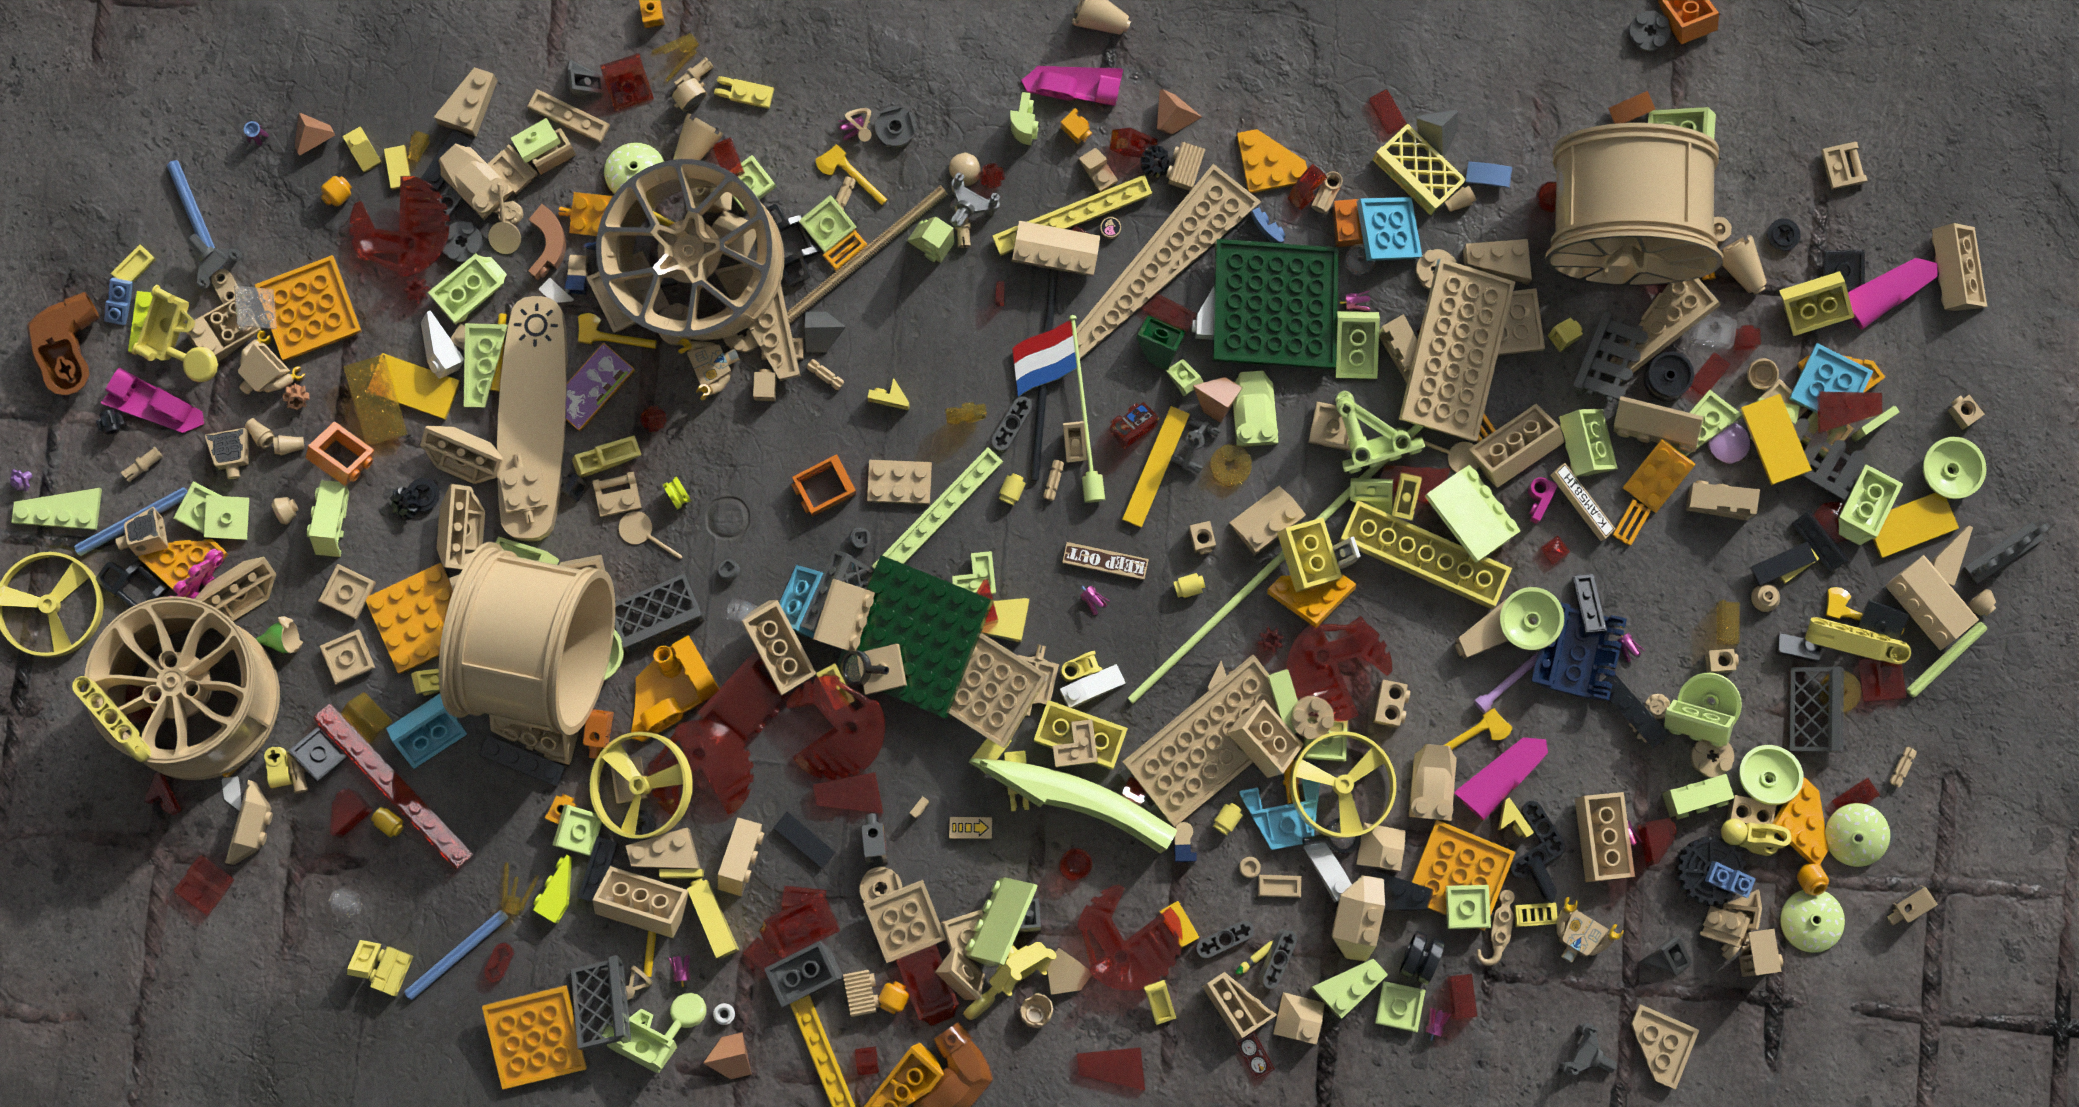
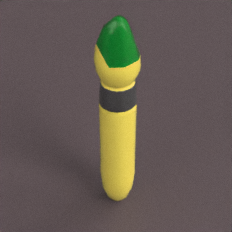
[1235,940,1274,975]

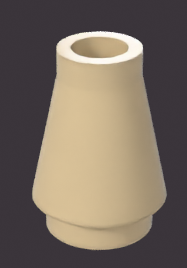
[1444,186,1476,213]
[245,418,275,448]
[273,435,305,456]

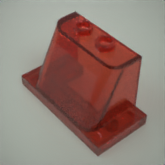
[697,651,788,743]

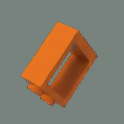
[305,422,374,486]
[791,454,857,517]

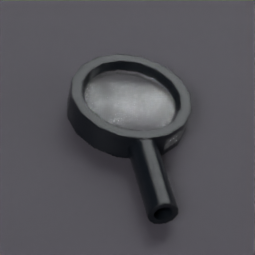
[840,650,889,686]
[1302,817,1360,854]

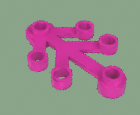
[169,549,224,599]

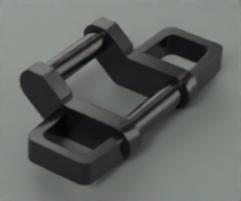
[766,204,820,287]
[96,559,170,608]

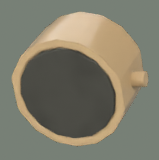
[672,78,707,112]

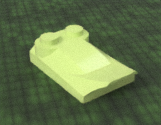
[428,254,507,325]
[1233,371,1278,447]
[1838,464,1903,545]

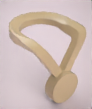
[845,108,871,142]
[626,965,653,1000]

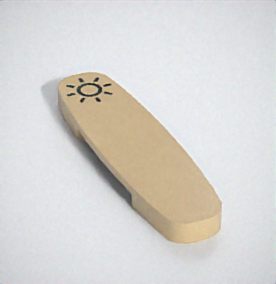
[497,296,568,541]

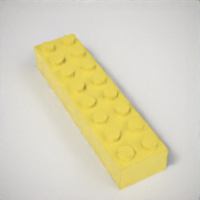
[1339,501,1512,609]

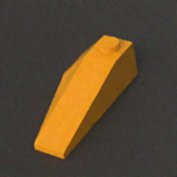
[864,1043,944,1107]

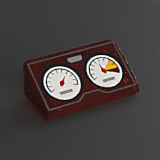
[1235,1032,1275,1080]

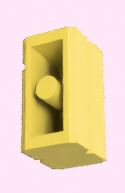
[1391,473,1422,520]
[369,946,413,996]

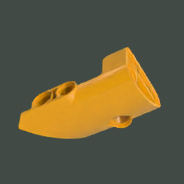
[631,635,721,742]

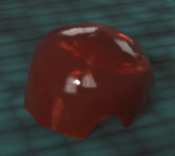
[1535,181,1556,212]
[1059,848,1092,882]

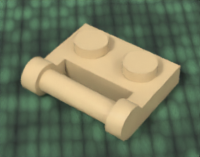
[1821,142,1868,190]
[593,471,642,517]

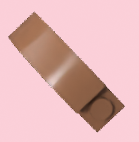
[529,204,566,281]

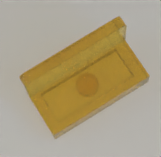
[1717,600,1740,645]
[340,692,392,744]

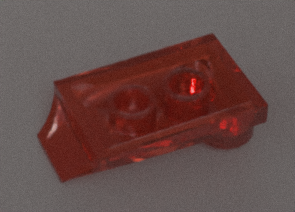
[759,892,840,959]
[896,944,959,1026]

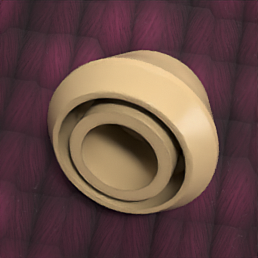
[272,497,298,525]
[1751,583,1780,612]
[1968,589,1996,616]

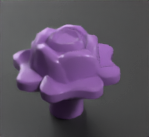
[10,469,32,492]

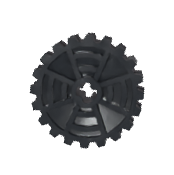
[1675,836,1747,906]

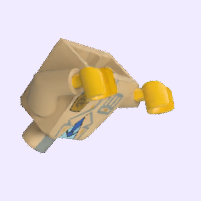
[238,331,305,394]
[676,338,740,400]
[1556,897,1624,963]

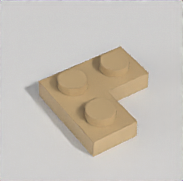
[1053,719,1098,767]

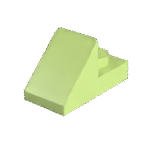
[1166,359,1204,396]

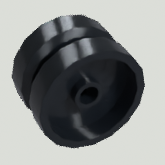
[1643,351,1694,402]
[1399,931,1445,985]

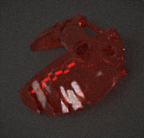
[349,176,450,277]
[1287,621,1392,721]
[787,675,885,780]
[648,720,754,816]
[1077,885,1183,991]

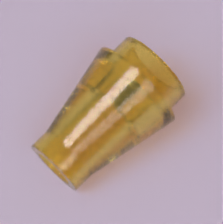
[408,130,430,162]

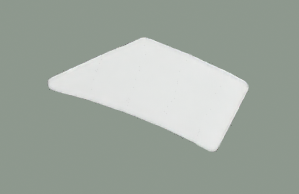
[539,278,574,303]
[222,776,241,811]

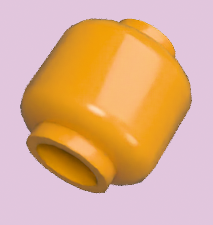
[320,176,352,207]
[1797,864,1829,896]
[878,981,909,1014]

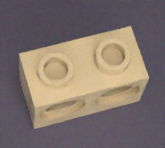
[1373,680,1410,728]
[1726,795,1776,824]

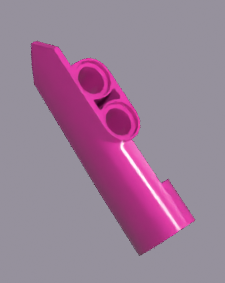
[1021,66,1123,106]
[1848,258,1937,330]
[101,368,204,433]
[1454,737,1548,821]

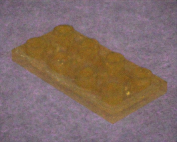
[343,355,408,446]

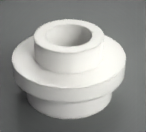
[713,1003,735,1025]

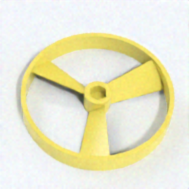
[0,552,104,658]
[1290,731,1396,839]
[590,732,692,839]

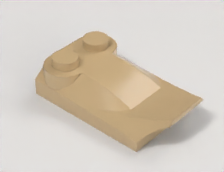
[439,144,514,220]
[1408,744,1457,821]

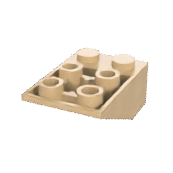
[185,296,261,362]

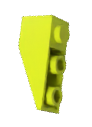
[533,855,572,924]

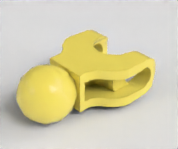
[1721,819,1791,856]

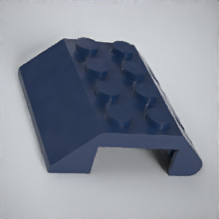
[1531,602,1627,701]

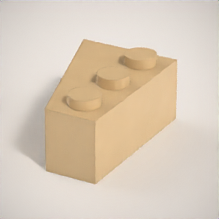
[718,818,765,896]

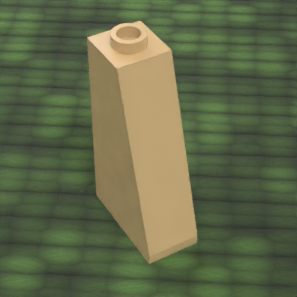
[1455,598,1534,659]

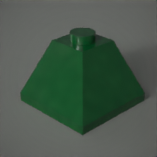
[1136,315,1186,370]

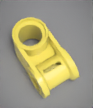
[1060,651,1102,682]
[264,747,293,789]

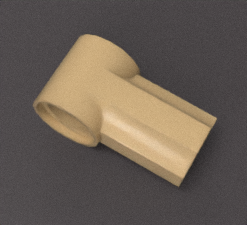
[1311,171,1343,214]

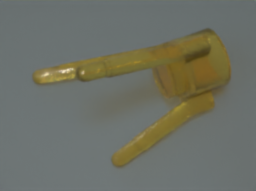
[652,33,699,81]
[501,862,539,915]

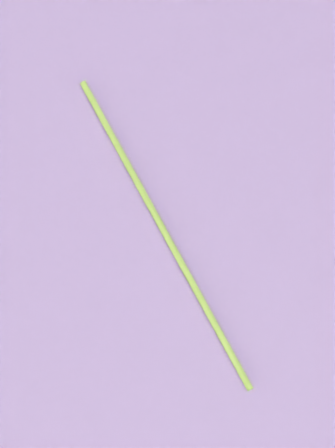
[1128,424,1424,704]

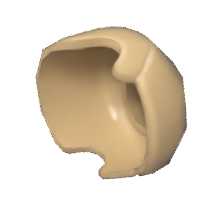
[949,152,981,186]
[1747,358,1779,390]
[1020,993,1053,1028]

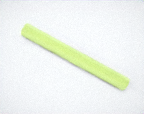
[1906,621,1987,697]

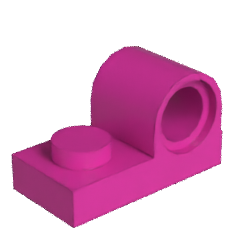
[1528,477,1558,524]

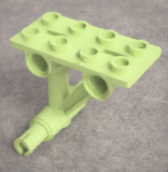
[1335,391,1425,473]

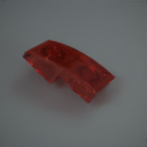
[1288,164,1327,210]
[1832,777,1880,810]

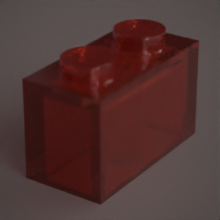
[1448,974,1477,1019]

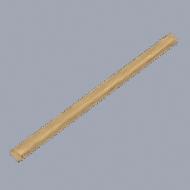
[787,185,948,324]

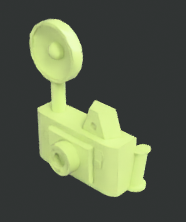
[599,993,707,1073]

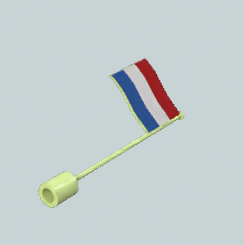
[1012,315,1105,503]

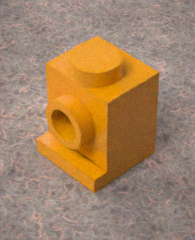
[639,0,665,28]
[1060,108,1092,144]
[545,794,578,824]

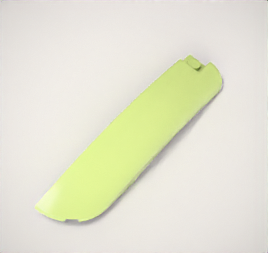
[969,758,1177,854]

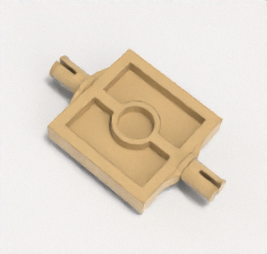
[499,453,548,525]
[1018,645,1059,716]

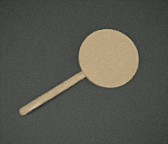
[488,183,521,254]
[1412,437,1479,473]
[619,511,682,559]

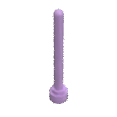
[1474,652,1538,714]

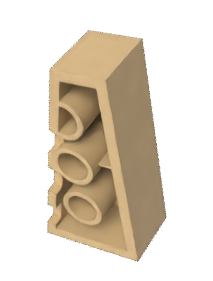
[1379,314,1418,383]

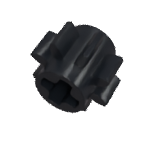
[96,409,124,435]

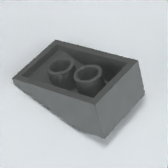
[764,940,844,1007]

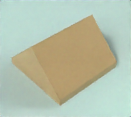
[532,128,576,175]
[935,947,985,1000]

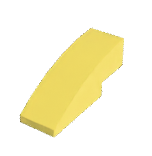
[572,436,641,478]

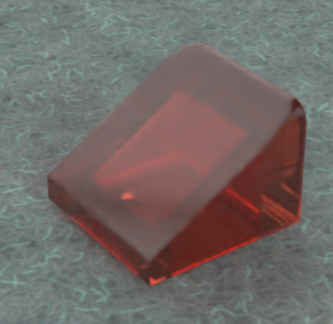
[855,1046,879,1075]

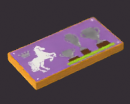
[566,343,635,432]

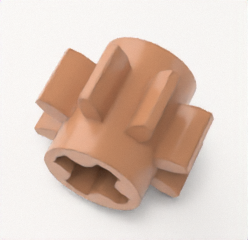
[283,383,309,410]

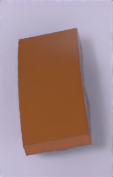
[1608,91,1656,124]

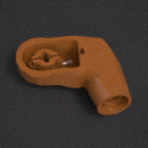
[27,292,100,395]
[912,1022,993,1107]

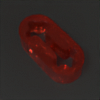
[484,943,514,982]

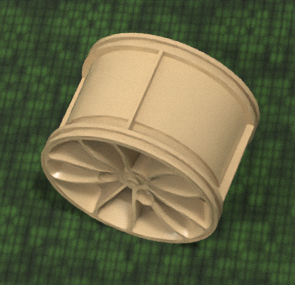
[84,596,280,780]

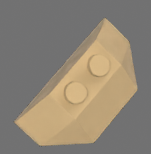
[420,426,503,484]
[437,484,485,570]
[194,557,276,621]
[225,780,273,865]
[1331,875,1385,961]

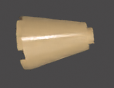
[1072,0,1131,35]
[673,113,724,160]
[1722,235,1767,295]

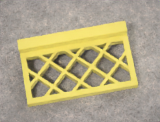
[1372,124,1466,215]

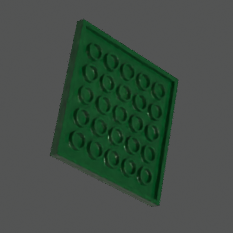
[1212,239,1338,369]
[837,555,994,718]

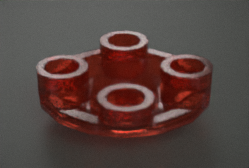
[1814,502,1846,543]

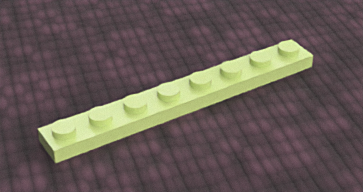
[872,448,1003,569]

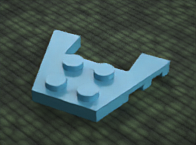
[1239,779,1320,850]

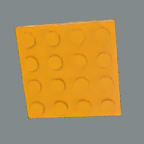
[255,255,362,361]
[366,563,453,674]
[1411,820,1515,931]
[482,985,587,1089]

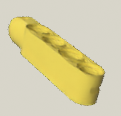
[1805,617,1911,664]
[72,676,151,762]

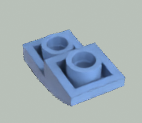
[1466,161,1512,188]
[1251,207,1286,244]
[104,278,133,325]
[1705,861,1755,898]

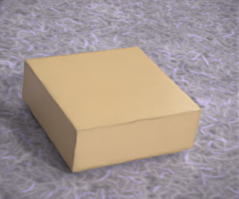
[910,796,929,819]

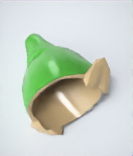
[256,616,303,653]

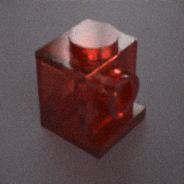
[1734,325,1761,350]

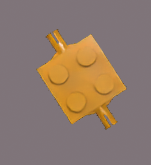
[558,192,613,236]

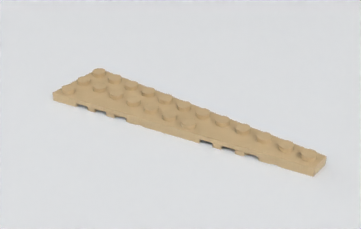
[1076,164,1261,359]

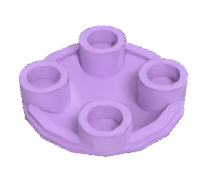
[1708,423,1750,464]

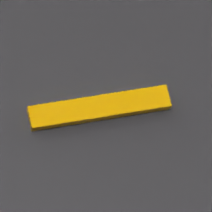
[1122,406,1190,528]
[790,995,855,1107]

